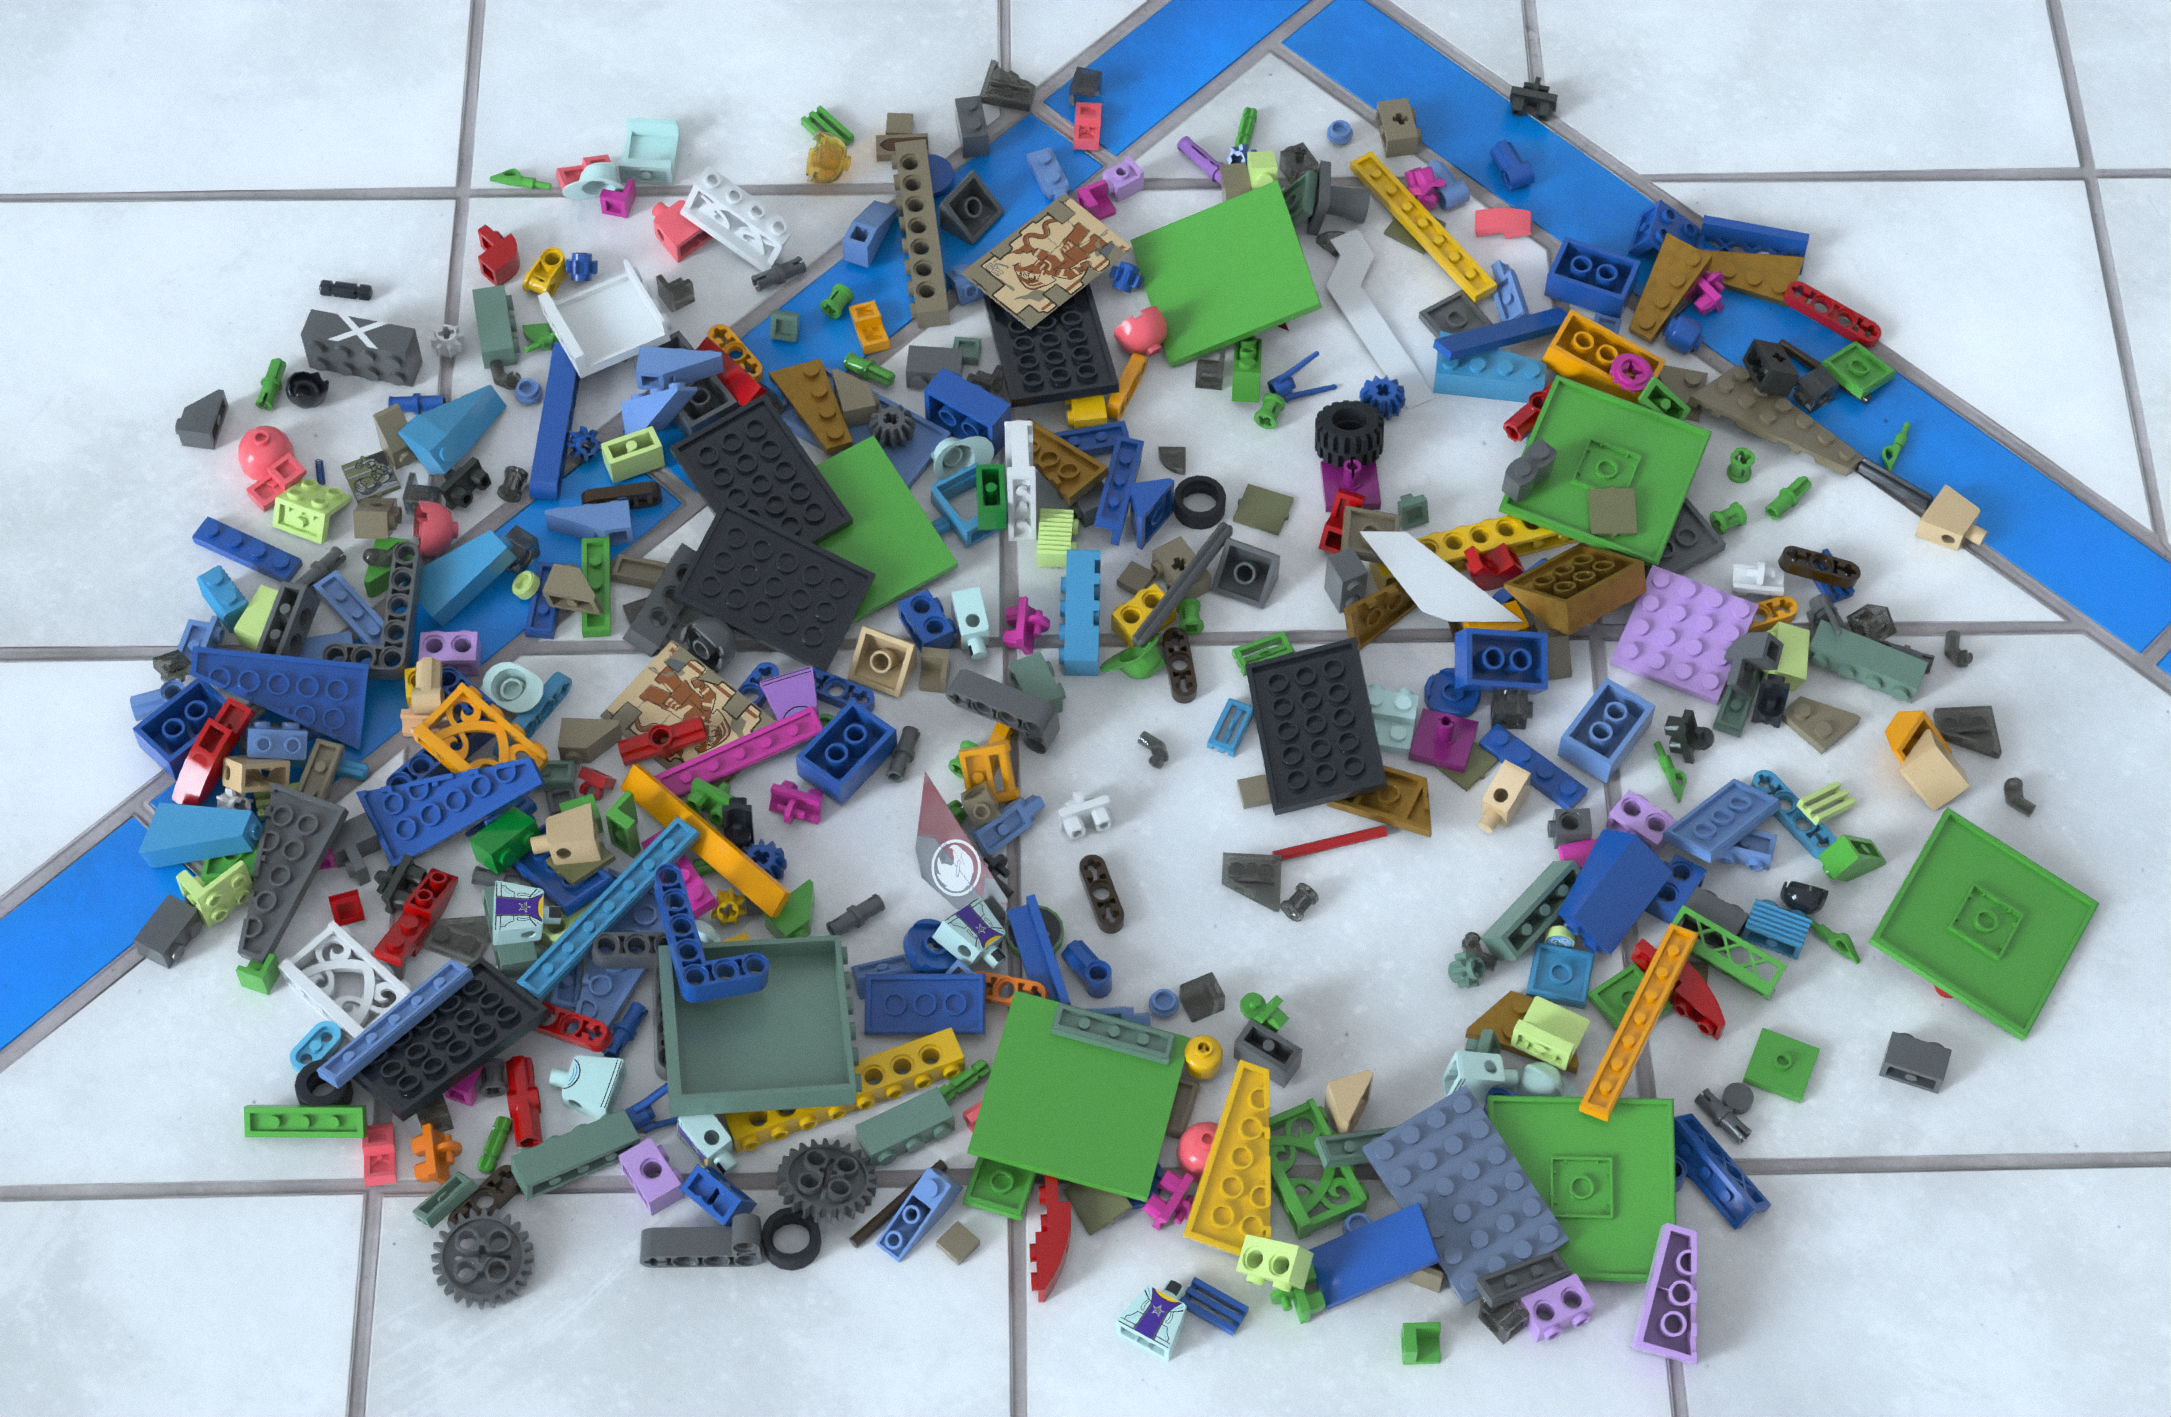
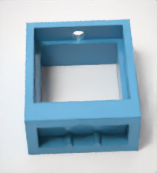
[931,462,1008,548]

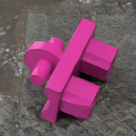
[1404,166,1445,210]
[1686,270,1725,316]
[1003,596,1050,655]
[769,780,823,825]
[1142,1170,1195,1231]

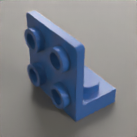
[1629,200,1700,258]

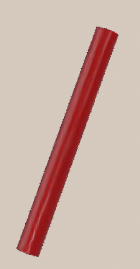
[1272,825,1387,863]

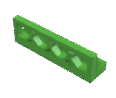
[1672,905,1787,1001]

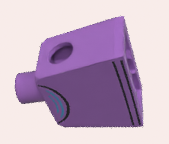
[759,666,819,721]

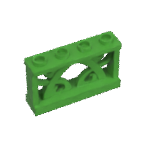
[1269,1098,1369,1240]

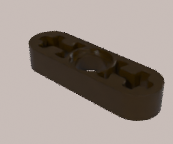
[581,482,662,510]
[1778,546,1861,589]
[1162,627,1197,704]
[1079,854,1124,934]
[448,1165,521,1239]

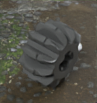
[868,403,915,450]

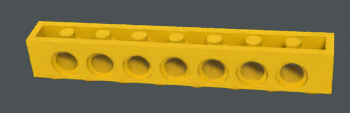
[1369,515,1580,590]
[723,1027,965,1153]

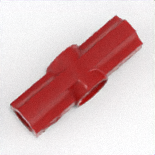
[1503,376,1568,442]
[618,716,708,767]
[505,1055,543,1148]

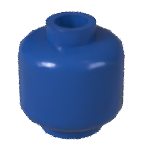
[1662,315,1705,354]

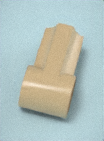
[411,657,445,714]

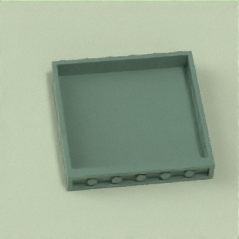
[658,935,862,1117]

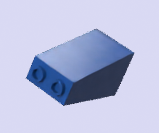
[1558,829,1673,955]

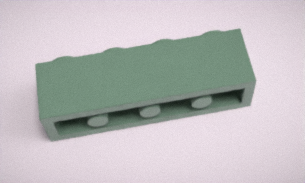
[1808,620,1929,703]
[1481,860,1581,961]
[511,1109,640,1201]

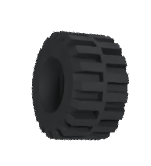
[1315,400,1384,467]

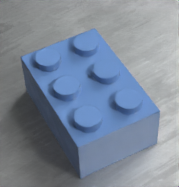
[1557,677,1656,784]

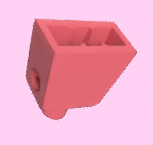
[652,200,713,263]

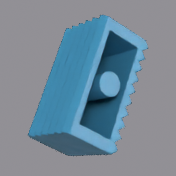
[196,565,249,633]
[1741,899,1812,960]

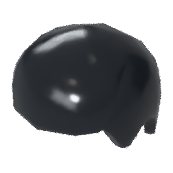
[285,371,329,409]
[1780,881,1829,915]

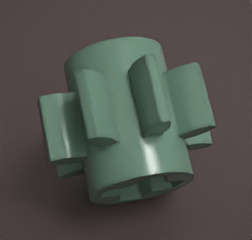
[1448,952,1486,989]

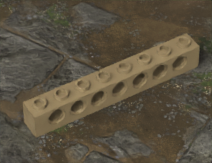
[891,139,950,329]

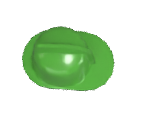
[1100,634,1165,679]

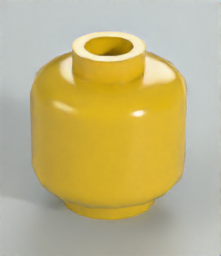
[1184,1035,1223,1080]

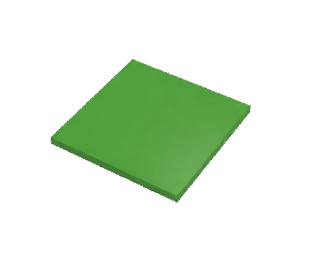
[1130,180,1322,368]
[1499,375,1712,568]
[816,435,958,625]
[1868,807,2099,1041]
[967,990,1191,1202]
[1487,1095,1676,1283]

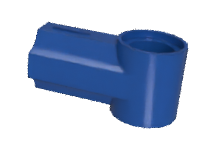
[1490,140,1535,191]
[1061,940,1112,998]

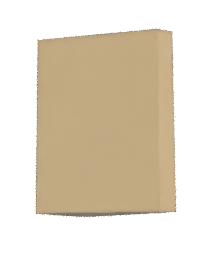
[847,625,917,698]
[1898,729,1970,811]
[1324,1070,1374,1134]

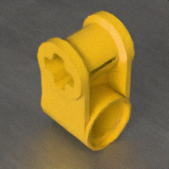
[522,247,568,298]

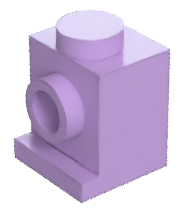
[1103,155,1144,202]

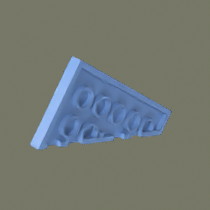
[570,868,678,1040]

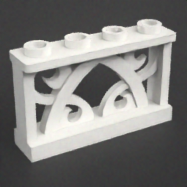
[680,166,795,272]
[1005,420,1036,541]
[278,921,414,1042]

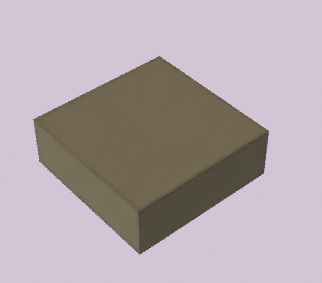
[886,113,914,135]
[1117,561,1155,595]
[1237,774,1272,809]
[936,1221,980,1266]

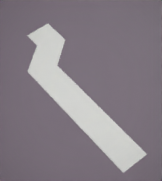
[1326,229,1436,410]

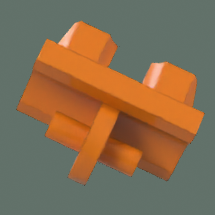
[410,1123,462,1185]

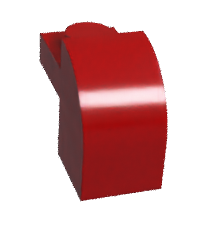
[478,224,520,286]
[1318,488,1366,554]
[1464,543,1525,591]

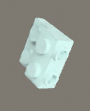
[1367,684,1419,755]

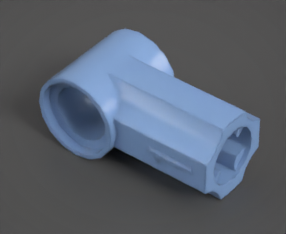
[1427,160,1470,211]
[130,679,185,721]

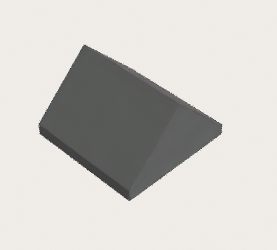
[939,170,1004,245]
[1210,537,1280,609]

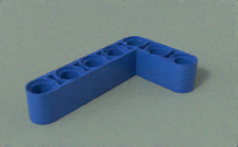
[386,667,498,786]
[654,864,769,1003]

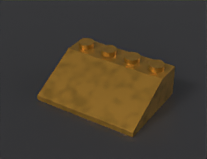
[1504,543,1646,634]

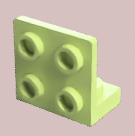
[272,479,352,544]
[175,860,253,928]
[1510,996,1590,1071]

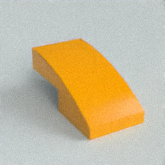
[849,300,890,355]

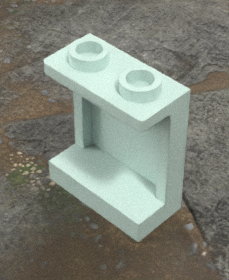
[618,118,680,185]

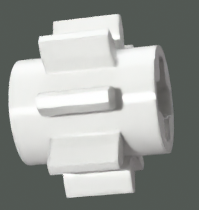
[430,324,466,358]
[216,787,253,811]

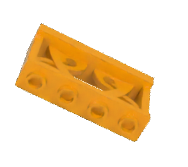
[413,682,548,774]

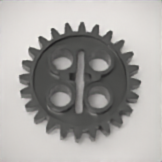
[776,1138,878,1224]
[431,1207,534,1310]

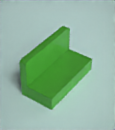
[605,791,641,858]

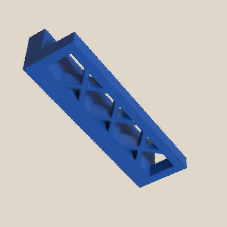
[1697,215,1810,275]
[1094,435,1144,546]
[1007,894,1071,1005]
[1674,1113,1771,1230]

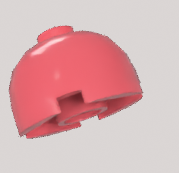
[1113,306,1168,357]
[238,425,295,481]
[413,501,459,557]
[1176,1122,1218,1184]

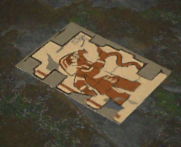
[961,193,1134,329]
[600,639,777,787]

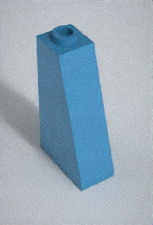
[401,530,517,627]
[138,802,264,868]

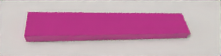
[654,706,823,798]

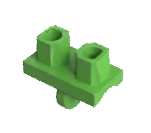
[686,777,735,828]
[1239,992,1290,1033]
[1270,1263,1325,1324]

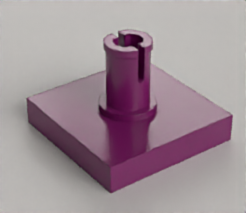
[1320,459,1381,512]
[1408,708,1479,773]

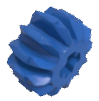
[1359,375,1406,421]
[741,839,787,880]

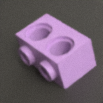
[418,630,481,676]
[1606,790,1677,855]
[1518,1273,1595,1343]

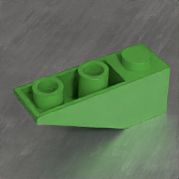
[1232,336,1262,403]

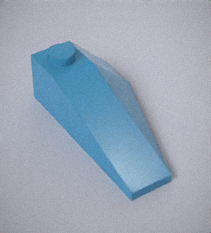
[398,385,507,475]

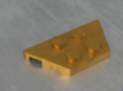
[1327,765,1432,837]
[1465,991,1579,1074]

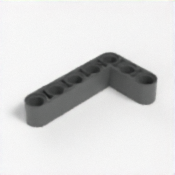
[322,541,423,680]
[591,932,668,1081]

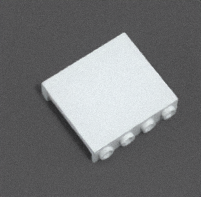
[538,259,672,378]

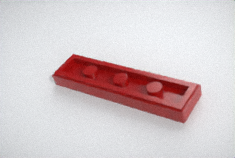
[696,337,767,406]

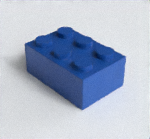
[1544,237,1641,319]
[924,368,1011,459]
[1455,628,1548,695]
[132,678,226,781]
[796,699,897,806]

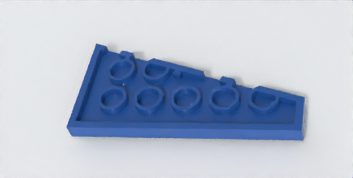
[190,646,369,750]
[356,757,546,868]

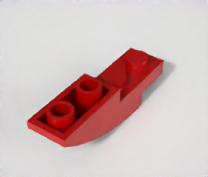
[172,696,256,806]
[374,868,458,967]
[1631,938,1726,1041]
[1029,1175,1071,1302]

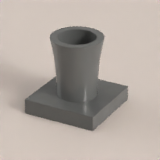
[1307,160,1370,236]

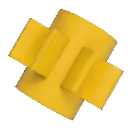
[711,887,746,926]

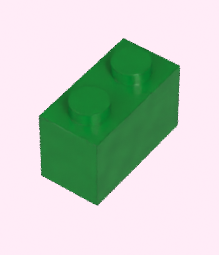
[976,464,1007,530]
[469,806,541,875]

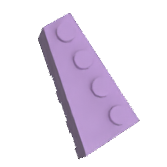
[1630,1223,1697,1365]

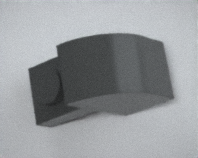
[1724,632,1784,696]
[331,812,381,886]

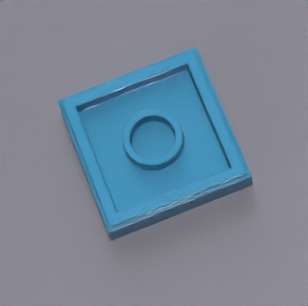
[1526,942,1595,1010]

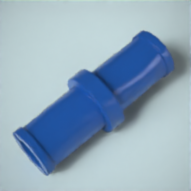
[388,393,446,415]
[601,1002,648,1058]

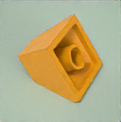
[1884,710,1952,765]

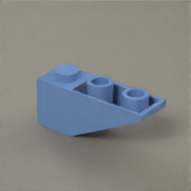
[843,200,898,268]
[635,346,724,390]
[621,382,697,435]
[545,500,634,546]
[875,1167,964,1262]

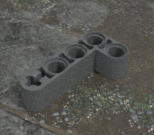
[946,669,1060,754]
[640,1213,762,1268]

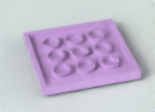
[1610,565,1759,705]

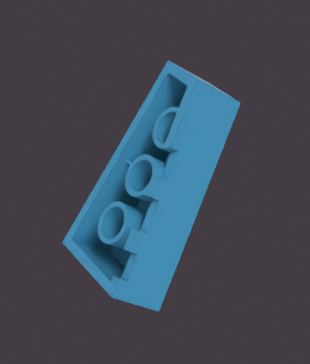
[1433,330,1547,403]
[1059,550,1101,676]

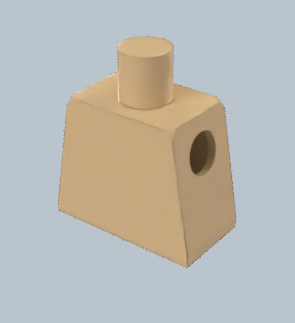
[1915,484,1988,551]
[222,755,290,793]
[1478,760,1531,833]
[530,803,601,865]

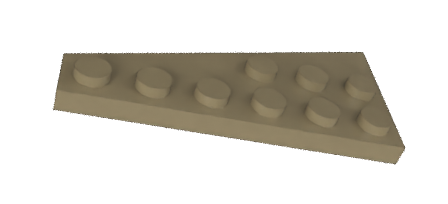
[1687,364,1865,476]

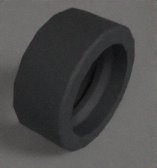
[1173,475,1226,530]
[762,1207,822,1271]

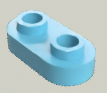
[290,1021,343,1073]

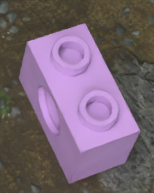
[618,1137,685,1216]

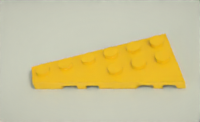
[1182,1060,1272,1264]

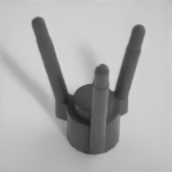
[1806,594,1848,644]

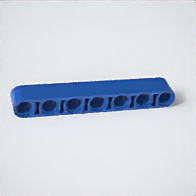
[529,342,580,500]

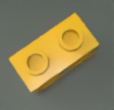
[1111,583,1177,647]

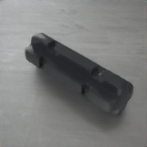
[319,280,373,301]

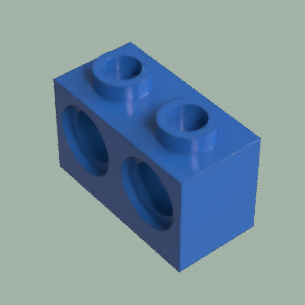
[898,589,957,653]
[1644,853,1707,925]
[680,1164,757,1227]

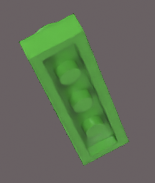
[581,537,611,638]
[244,1105,367,1138]

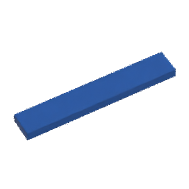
[1433,307,1568,361]

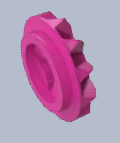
[1609,353,1653,394]

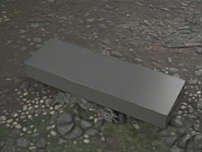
[1474,1250,1572,1308]

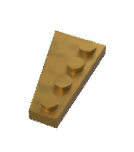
[1629,233,1712,344]
[1701,250,1804,307]
[769,358,853,455]
[1026,418,1109,506]
[1343,581,1418,651]

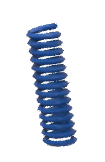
[315,459,326,485]

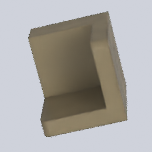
[918,647,951,693]
[1410,1264,1445,1293]

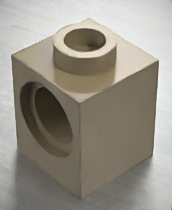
[961,781,1001,829]

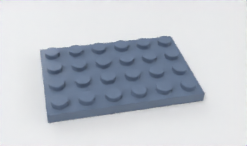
[1362,1085,1570,1307]

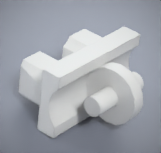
[1732,561,1784,599]
[1058,790,1111,840]

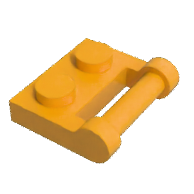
[958,740,1020,802]

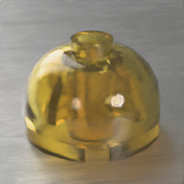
[806,130,851,184]

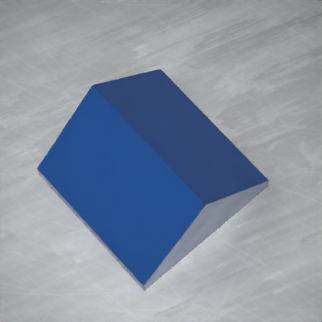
[1130,478,1174,550]

